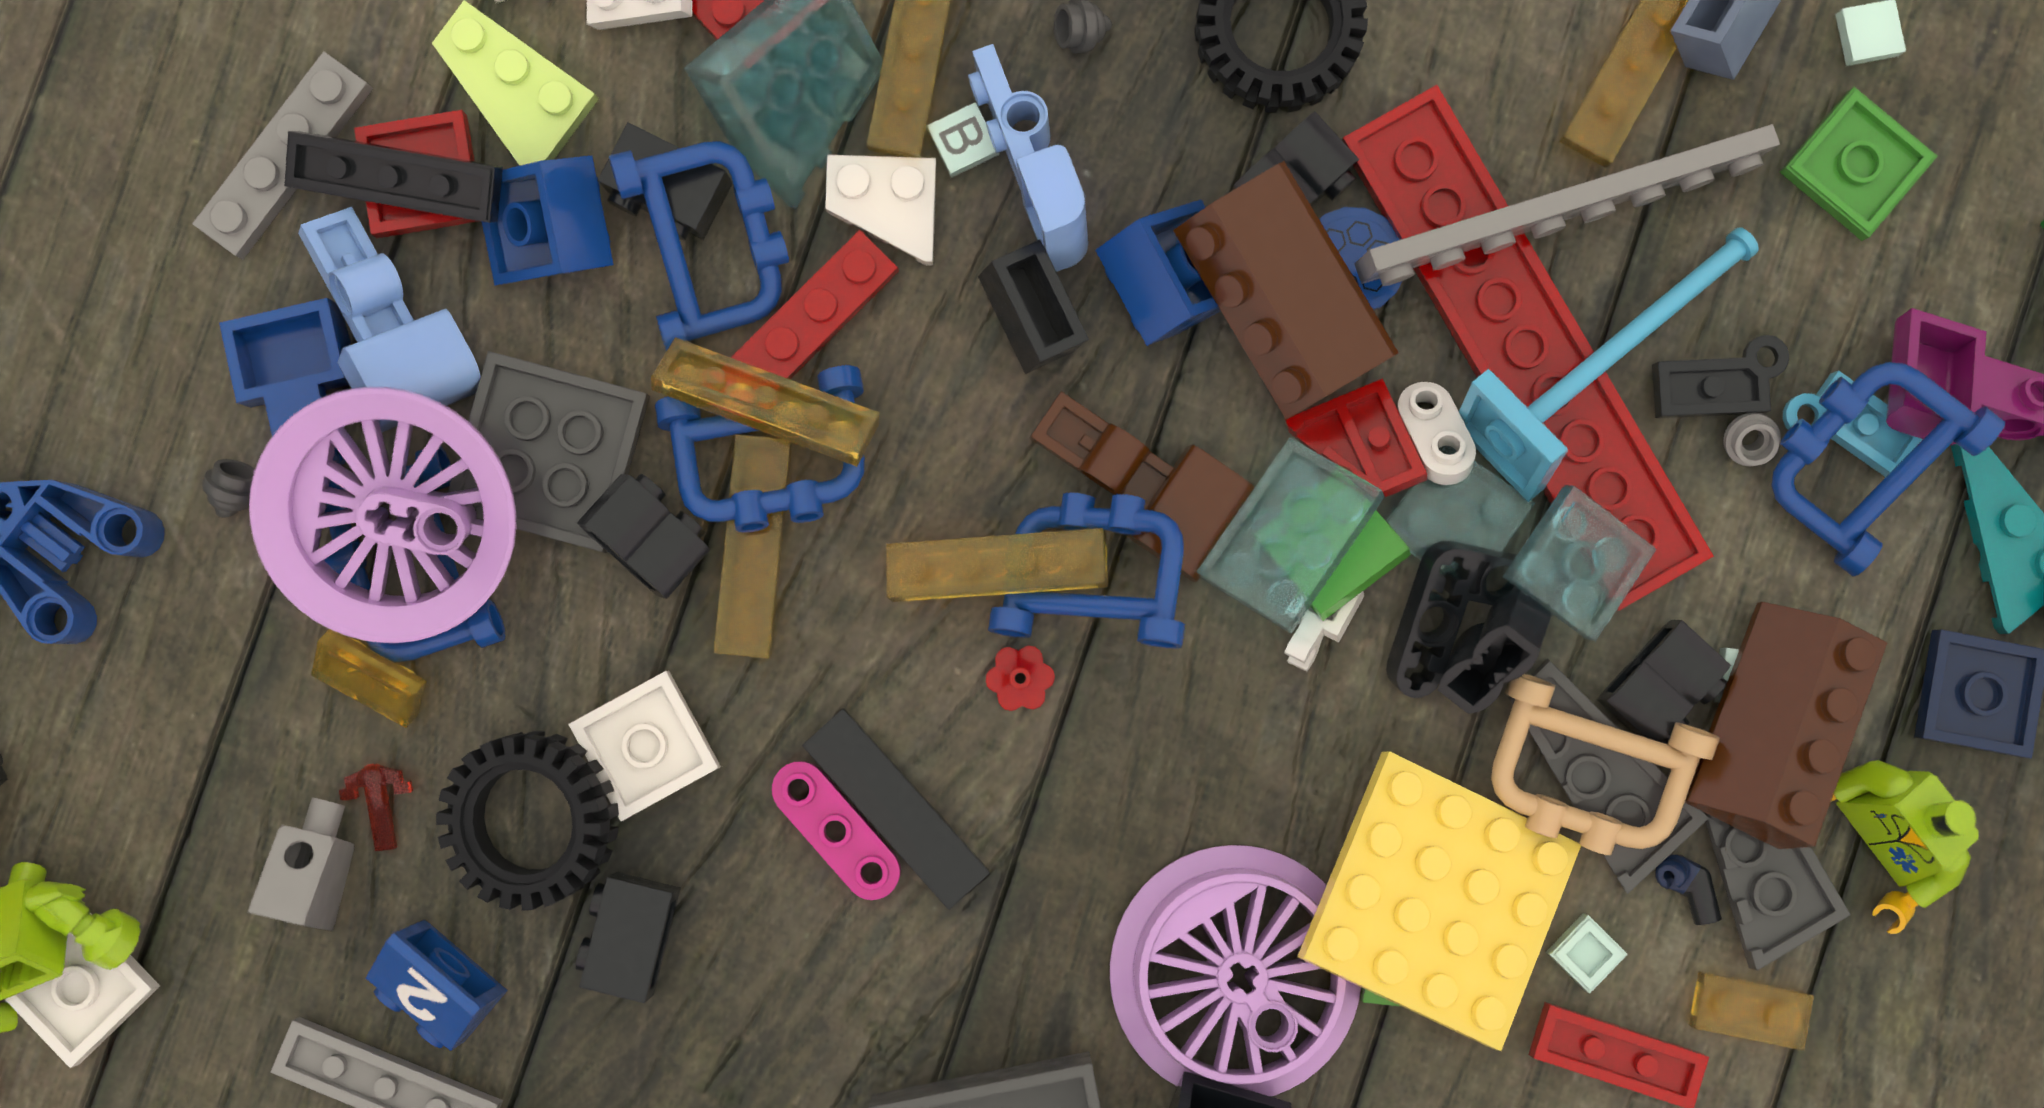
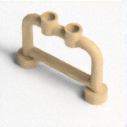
[1491,674,1720,855]

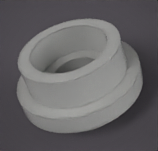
[1723,412,1781,466]

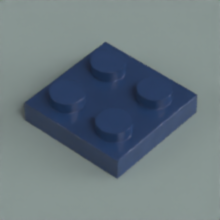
[1914,629,2044,759]

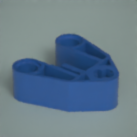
[0,480,165,644]

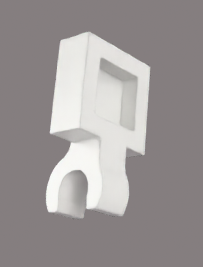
[1285,591,1364,672]

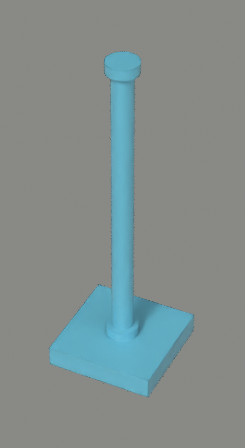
[1459,228,1759,502]

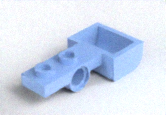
[968,44,1088,272]
[298,207,481,432]

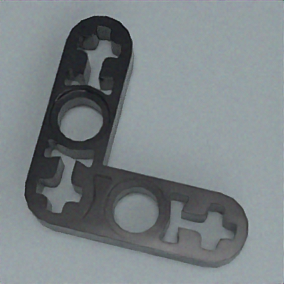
[1386,540,1575,698]

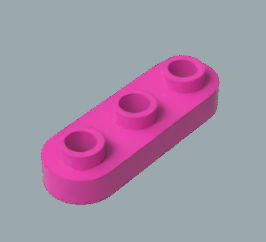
[772,761,901,900]

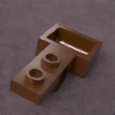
[1029,391,1258,582]

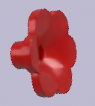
[985,646,1055,711]

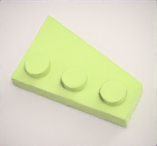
[432,0,599,166]

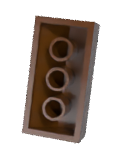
[1173,161,1399,420]
[1685,602,1888,849]

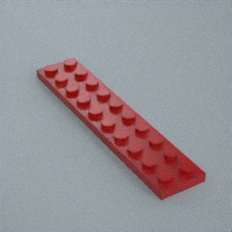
[1342,85,1714,611]

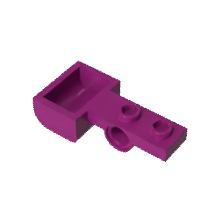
[1886,308,2044,445]

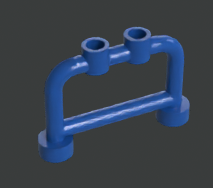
[609,141,789,358]
[1771,362,2005,577]
[655,365,865,533]
[324,446,505,662]
[988,493,1185,648]

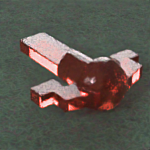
[339,763,413,851]

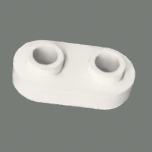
[1397,382,1476,485]

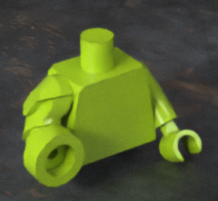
[0,862,140,1033]

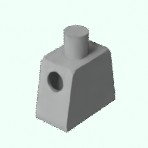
[248,798,354,931]

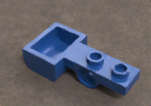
[219,298,351,513]

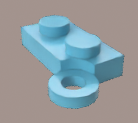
[1783,371,1923,477]

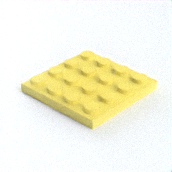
[1297,751,1581,1051]

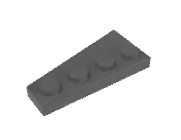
[1508,659,1709,894]
[1702,811,1851,971]

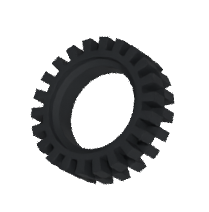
[1195,0,1368,113]
[436,731,619,911]

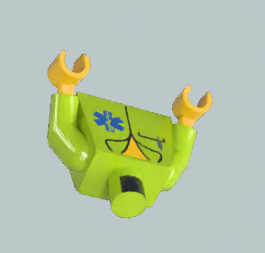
[1831,760,1979,934]

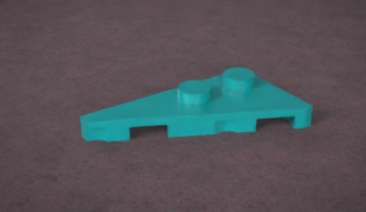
[1951,444,2044,634]

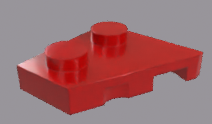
[1285,378,1427,501]

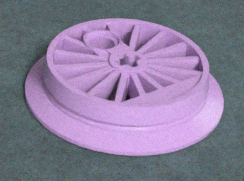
[249,387,516,643]
[1110,845,1361,1097]

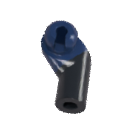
[1655,854,1722,925]

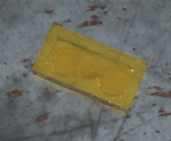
[311,629,427,728]
[1689,971,1814,1051]

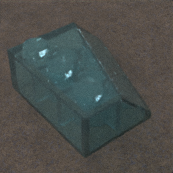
[684,0,886,210]

